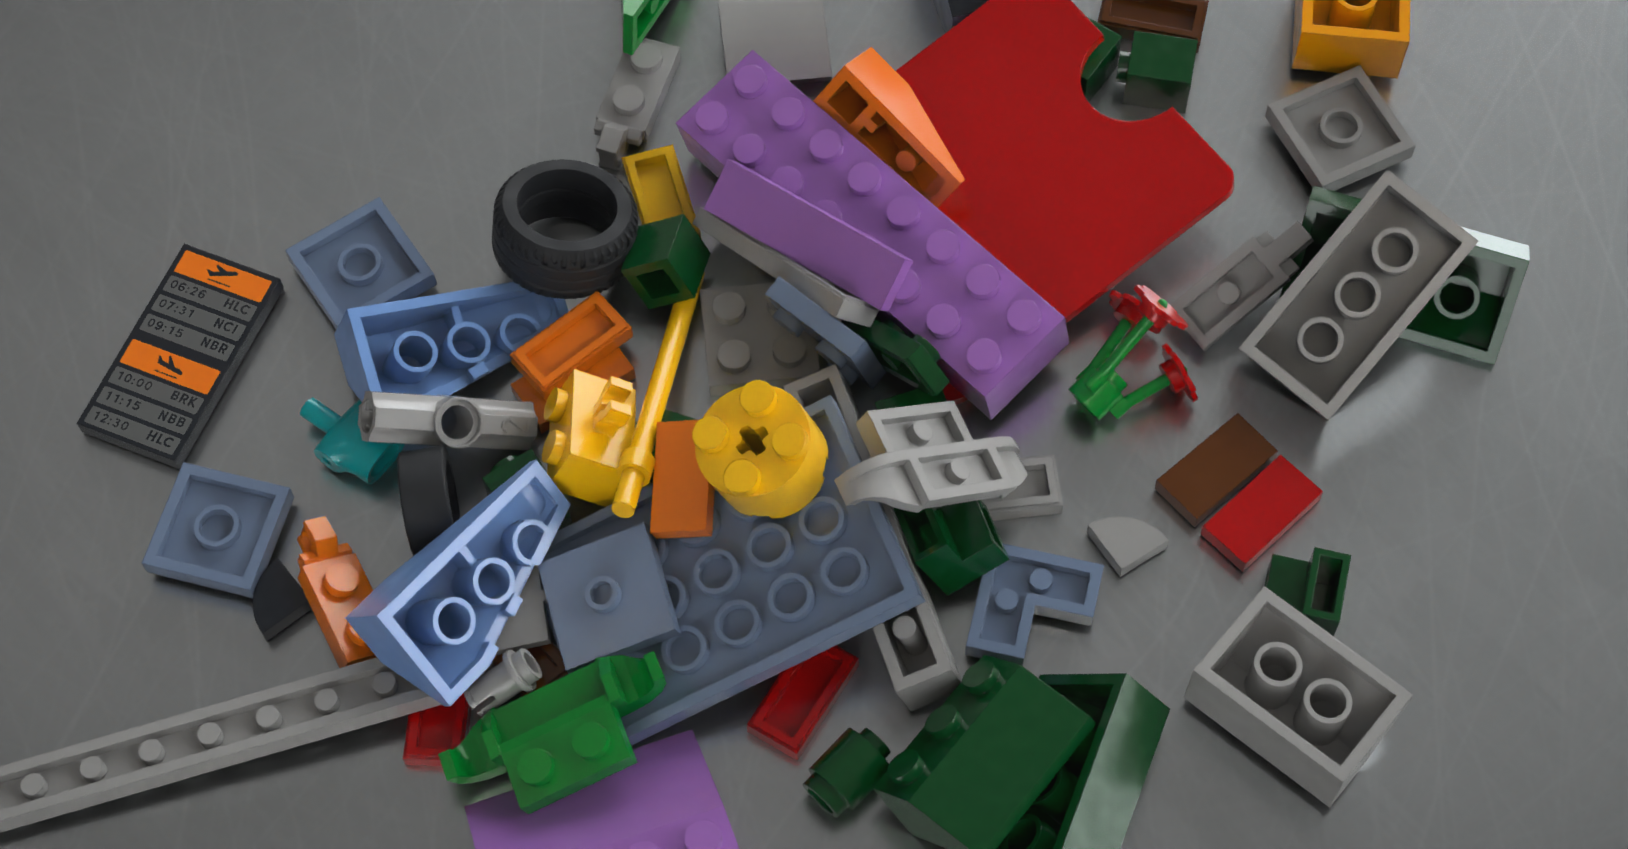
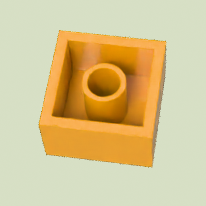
[1292,0,1411,78]

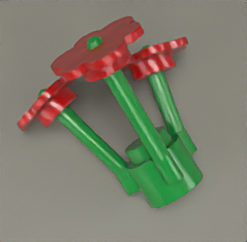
[1068,284,1198,421]

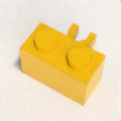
[542,369,636,507]

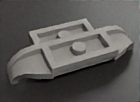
[834,400,1028,513]

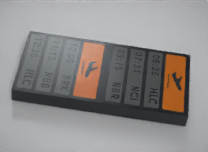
[77,243,284,469]

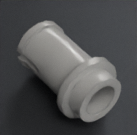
[464,648,542,717]

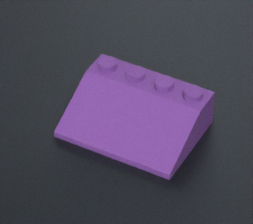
[464,729,739,849]

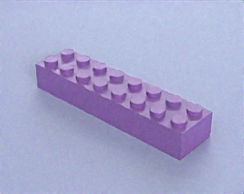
[676,50,1069,420]

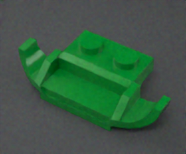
[438,651,666,814]

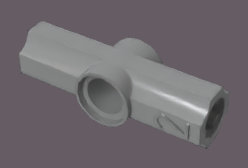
[358,391,538,451]

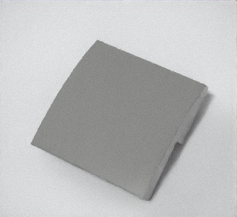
[718,0,832,85]

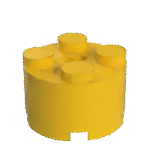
[692,380,828,519]

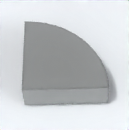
[1087,516,1169,577]

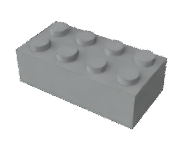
[1239,169,1479,420]

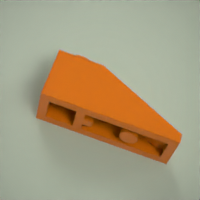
[813,47,965,208]

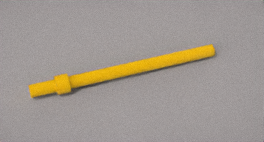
[611,272,705,518]

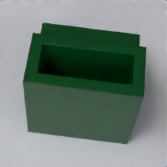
[894,500,1010,596]
[1264,547,1351,636]

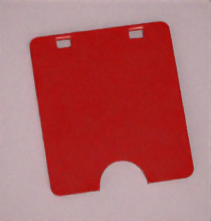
[896,0,1235,405]

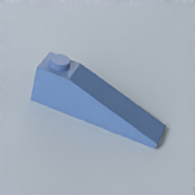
[334,282,569,402]
[345,460,571,706]

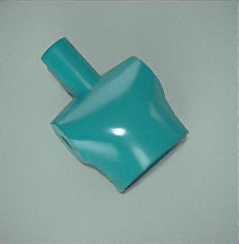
[300,397,405,484]

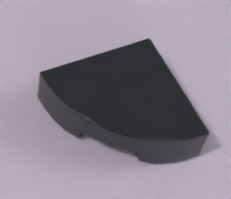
[253,558,311,641]

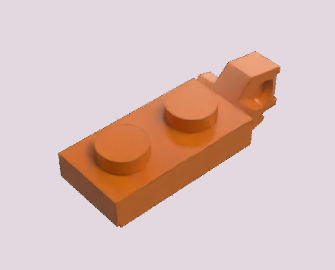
[297,516,376,668]

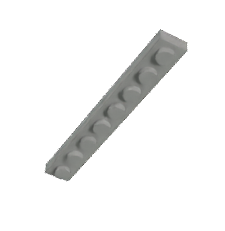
[0,657,442,833]

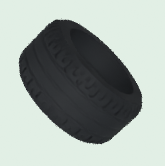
[492,159,639,299]

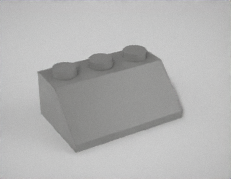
[1183,586,1413,808]

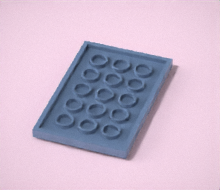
[542,395,926,746]

